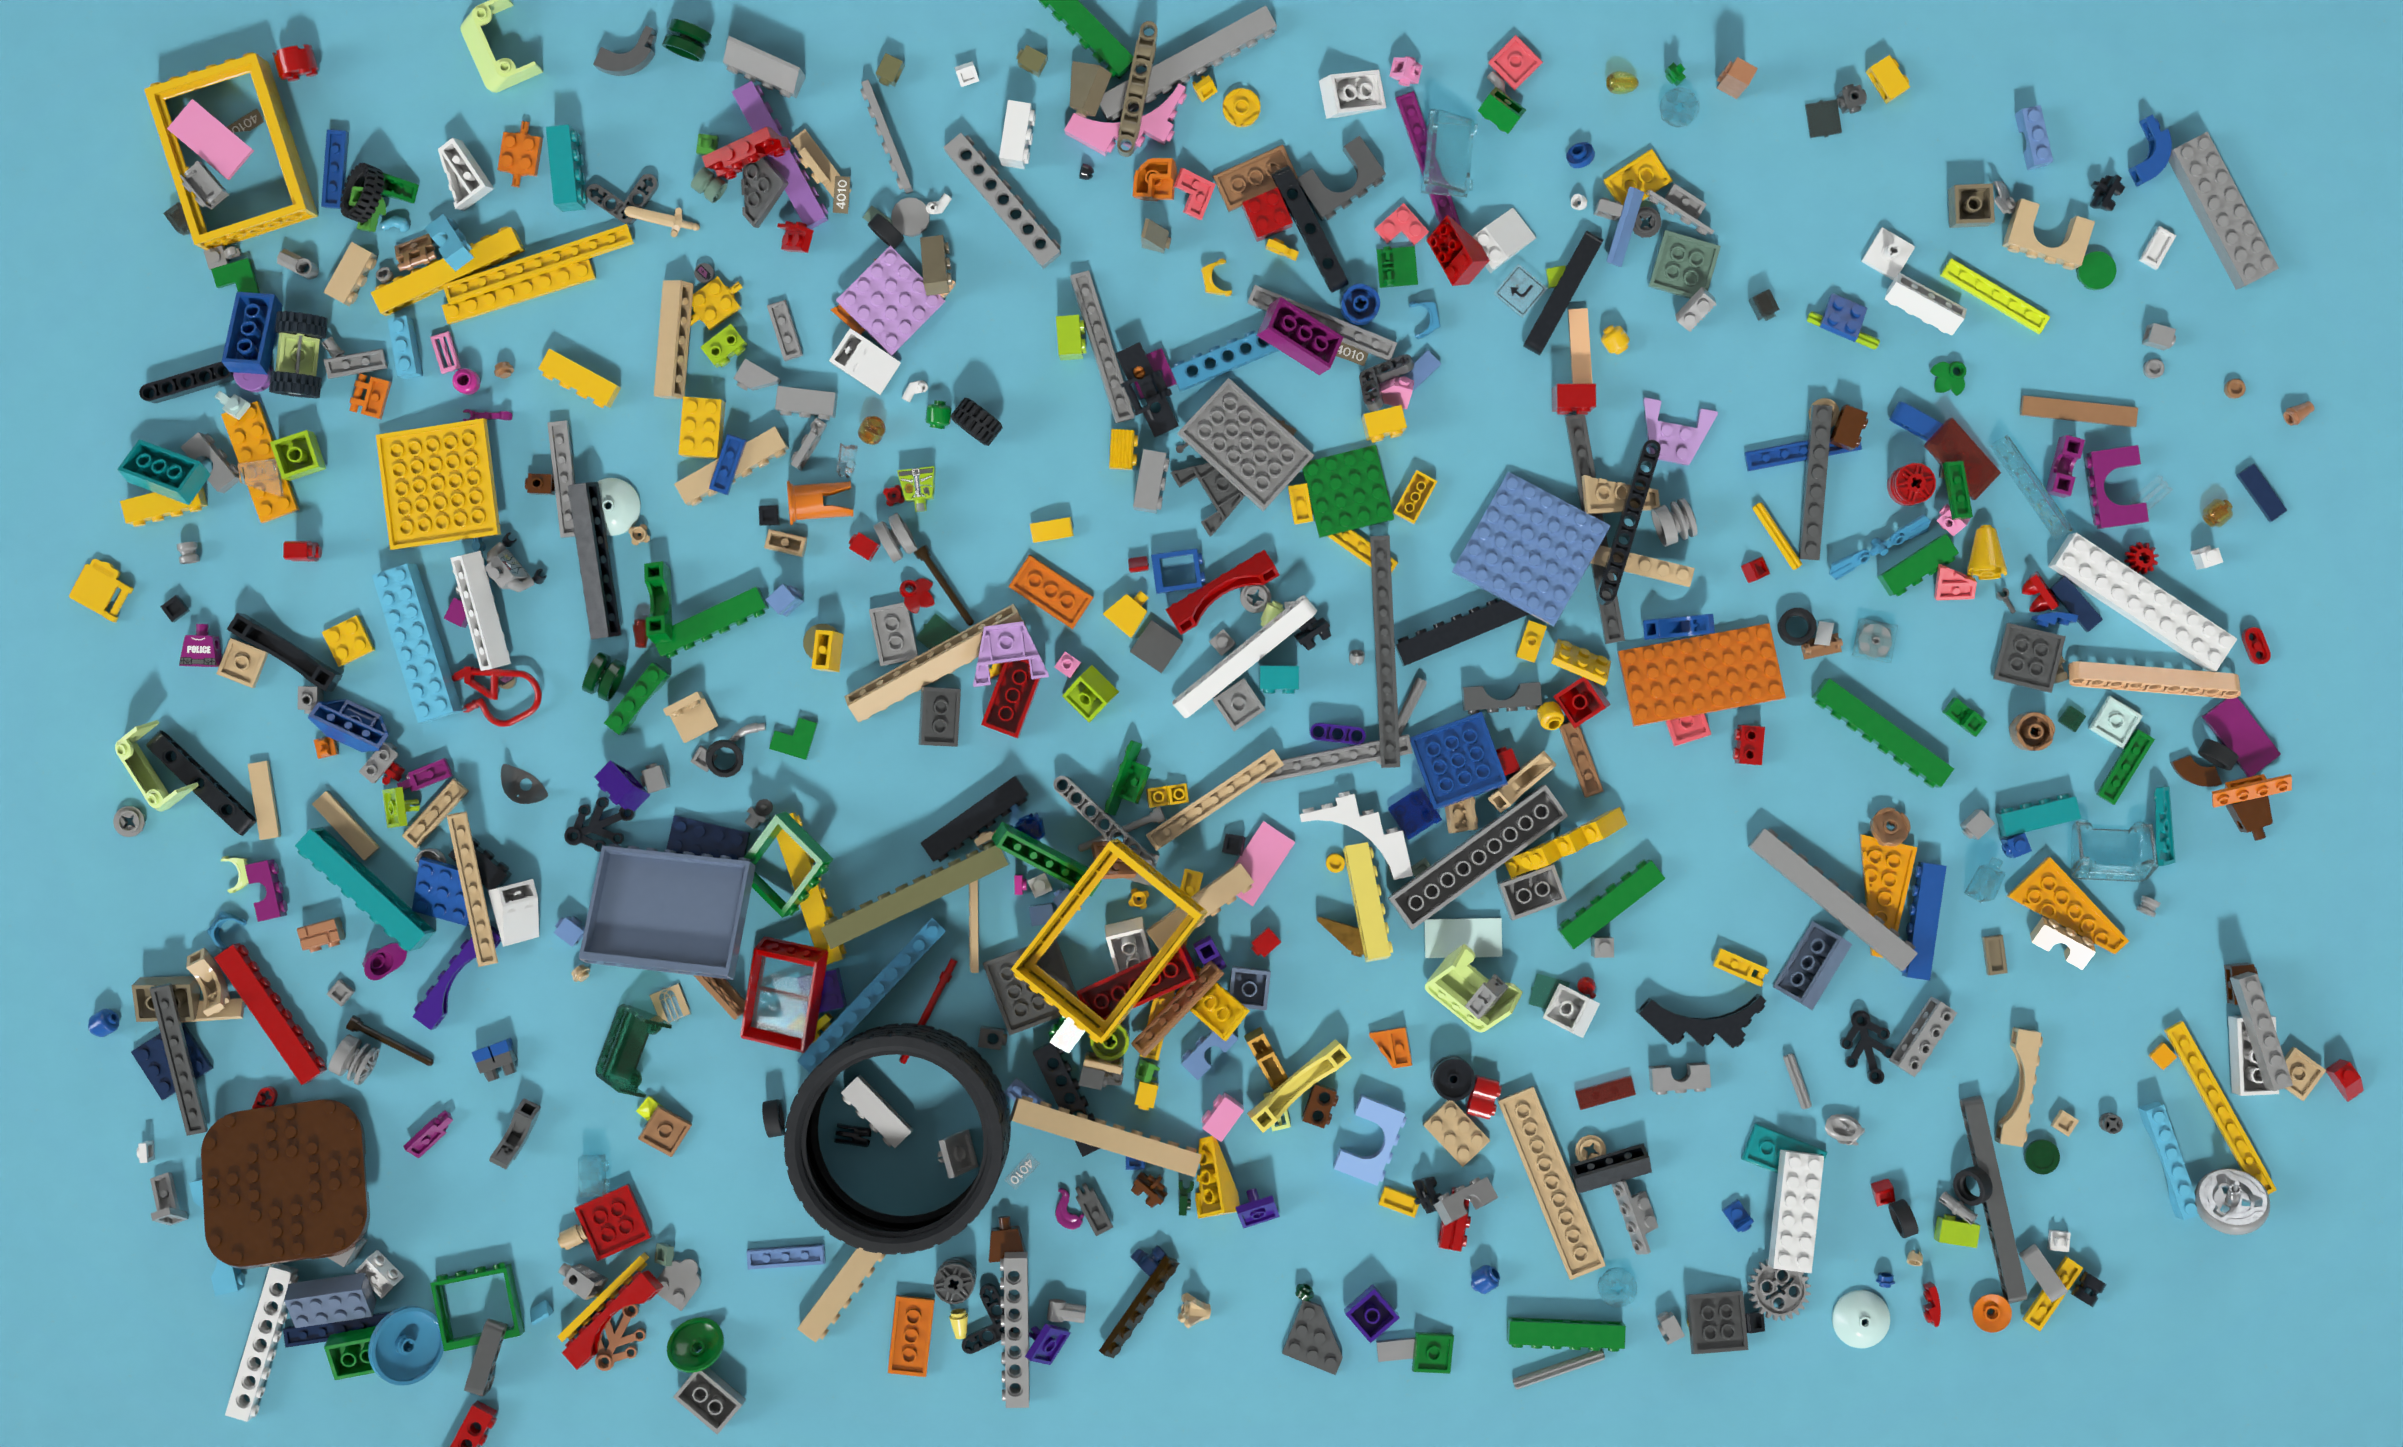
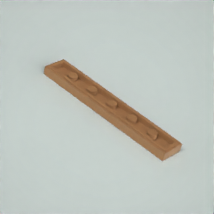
[2020,396,2138,428]
[1131,960,1225,1058]

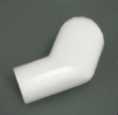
[926,193,952,214]
[902,380,928,403]

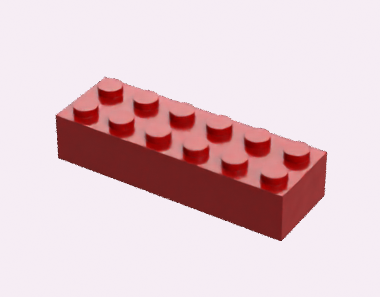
[1076,943,1200,1020]

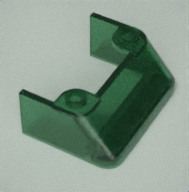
[595,1004,672,1098]

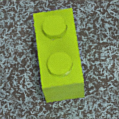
[1934,1214,1981,1248]

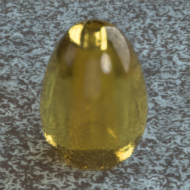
[1606,71,1639,95]

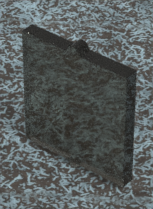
[1805,99,1842,138]

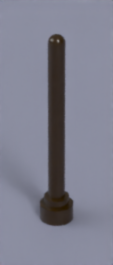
[914,545,974,626]
[346,1015,434,1066]

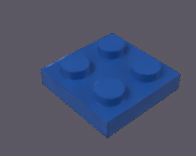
[1819,293,1867,342]

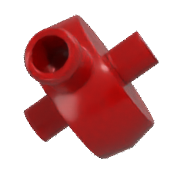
[1577,977,1596,999]

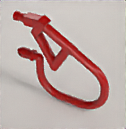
[452,666,542,727]

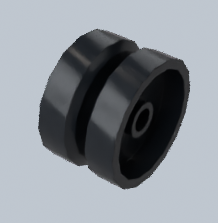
[1430,1055,1475,1101]

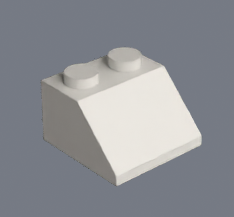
[1543,983,1600,1038]

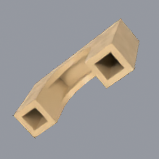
[2002,199,2095,270]

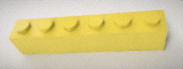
[1343,842,1393,962]

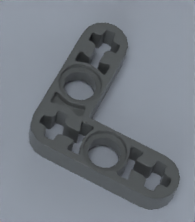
[586,174,659,225]
[1359,354,1414,411]

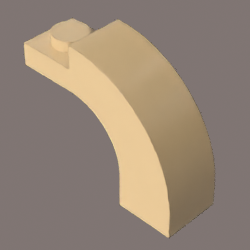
[186,948,230,1017]

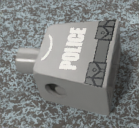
[558,1263,608,1300]

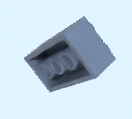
[284,1273,376,1328]

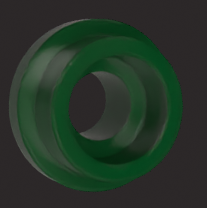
[1295,1283,1314,1301]

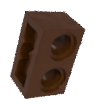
[1302,1083,1339,1129]

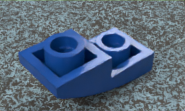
[2031,612,2078,628]

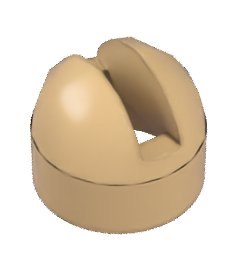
[1907,1250,1923,1266]

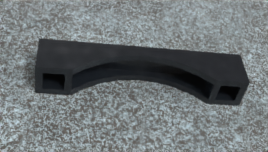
[227,613,343,692]

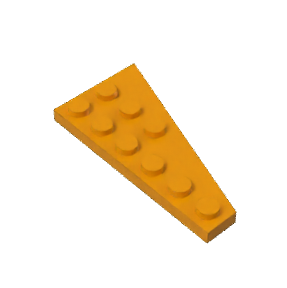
[1860,834,1918,958]
[2007,857,2129,954]

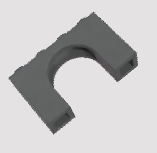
[1297,135,1386,221]

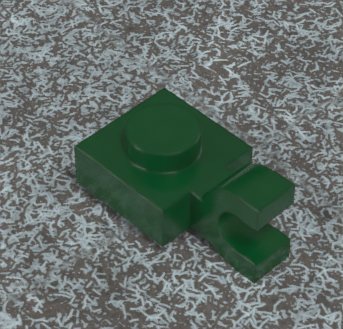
[1179,1180,1194,1216]

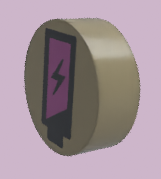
[498,676,517,689]

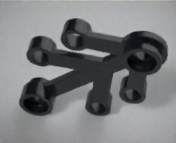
[564,797,635,852]
[1840,1010,1895,1084]

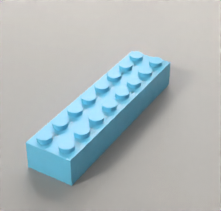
[372,563,463,723]

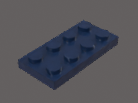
[666,815,750,860]

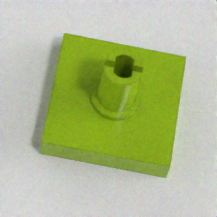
[382,787,420,828]

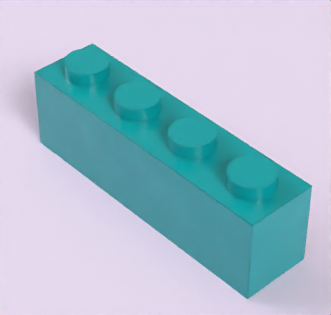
[1996,793,2081,837]

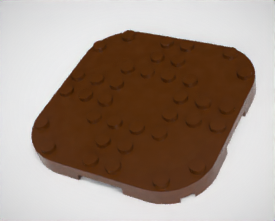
[201,1099,370,1269]

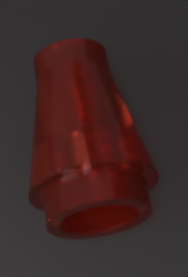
[632,619,648,648]

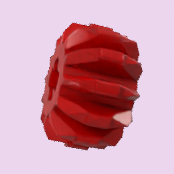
[2124,542,2159,575]

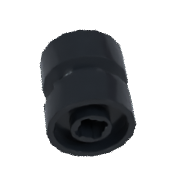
[2071,1271,2107,1307]

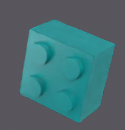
[1259,666,1299,694]

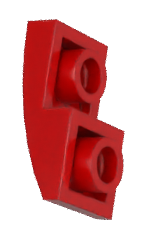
[1923,1282,1941,1327]

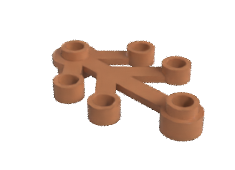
[595,1304,647,1371]

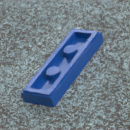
[709,434,747,495]

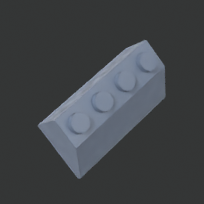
[1773,921,1852,1010]

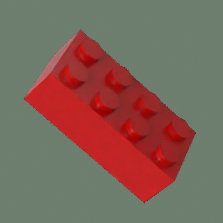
[981,660,1046,738]

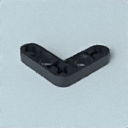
[962,1283,1014,1354]

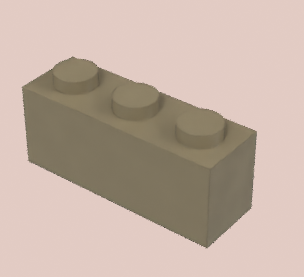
[920,235,952,296]

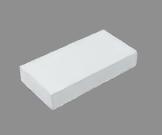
[2139,226,2177,270]

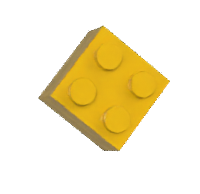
[1361,405,1407,443]

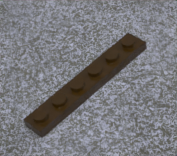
[1099,1256,1180,1358]

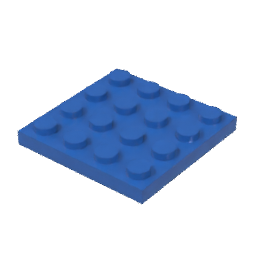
[1410,712,1508,810]

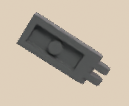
[1075,1183,1113,1236]

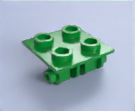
[1376,246,1418,288]

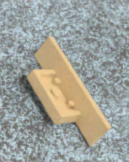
[790,129,852,198]

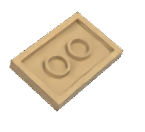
[1423,1100,1490,1167]

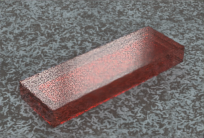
[1575,1075,1636,1110]

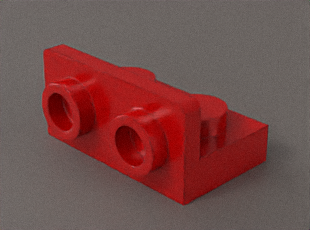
[777,221,814,253]

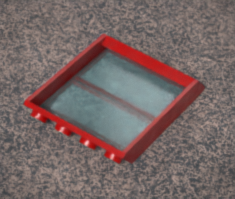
[740,936,829,1053]

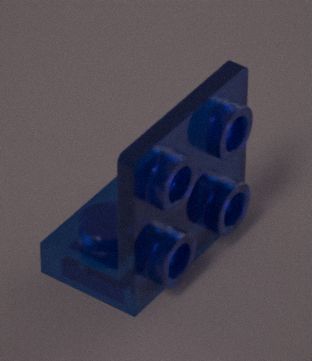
[1388,787,1442,840]

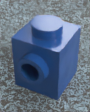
[2000,833,2032,858]

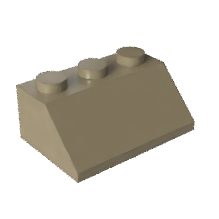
[131,976,200,1022]

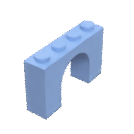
[1333,1094,1407,1186]

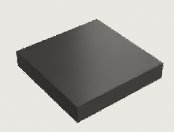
[1130,620,1183,674]

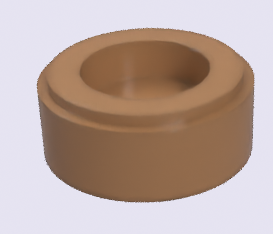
[2224,379,2246,399]

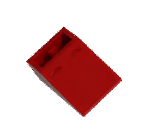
[1427,215,1490,286]

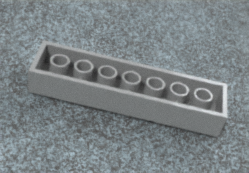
[2169,132,2279,290]

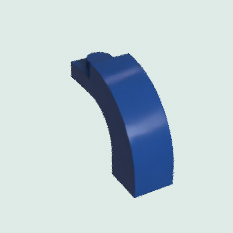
[2128,114,2172,187]
[1643,614,1715,640]

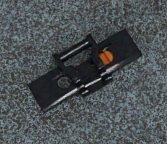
[1115,342,1179,437]

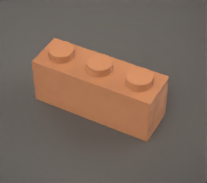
[1717,57,1758,99]

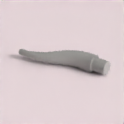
[729,723,766,742]

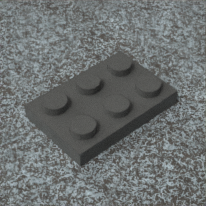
[918,687,961,747]

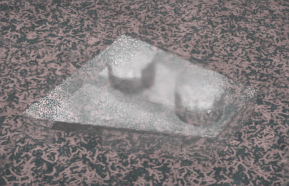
[238,459,283,497]

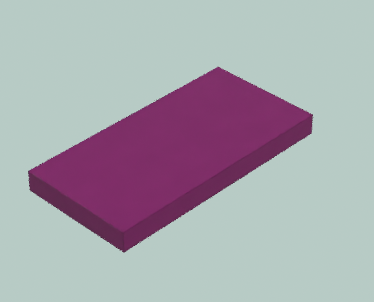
[2202,697,2281,777]

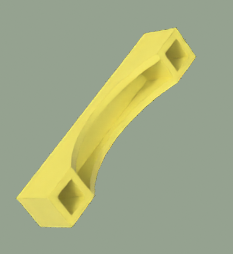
[1247,1039,1352,1133]

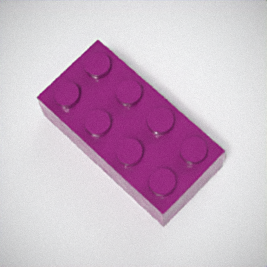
[1256,297,1343,375]

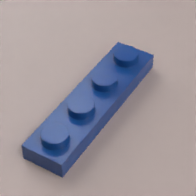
[321,129,348,209]

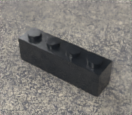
[1570,1143,1652,1194]

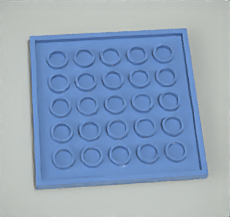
[1452,472,1611,627]

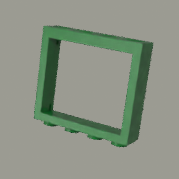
[744,811,833,918]
[430,1262,525,1351]

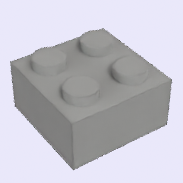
[1594,198,1624,221]

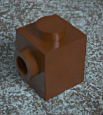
[525,473,555,495]

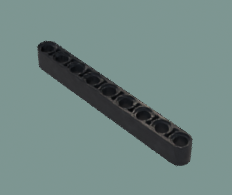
[1596,440,1661,605]

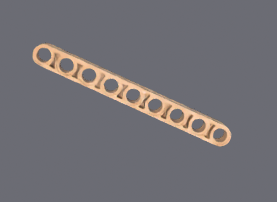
[2068,661,2241,699]

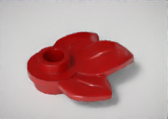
[899,578,935,614]

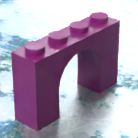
[2085,445,2149,529]

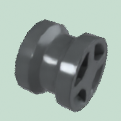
[2099,1113,2123,1134]

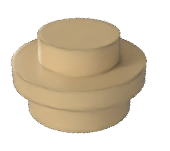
[571,964,590,982]

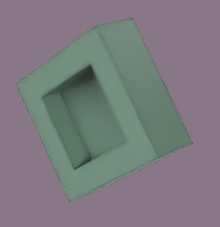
[655,1243,674,1266]

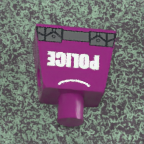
[179,624,222,667]

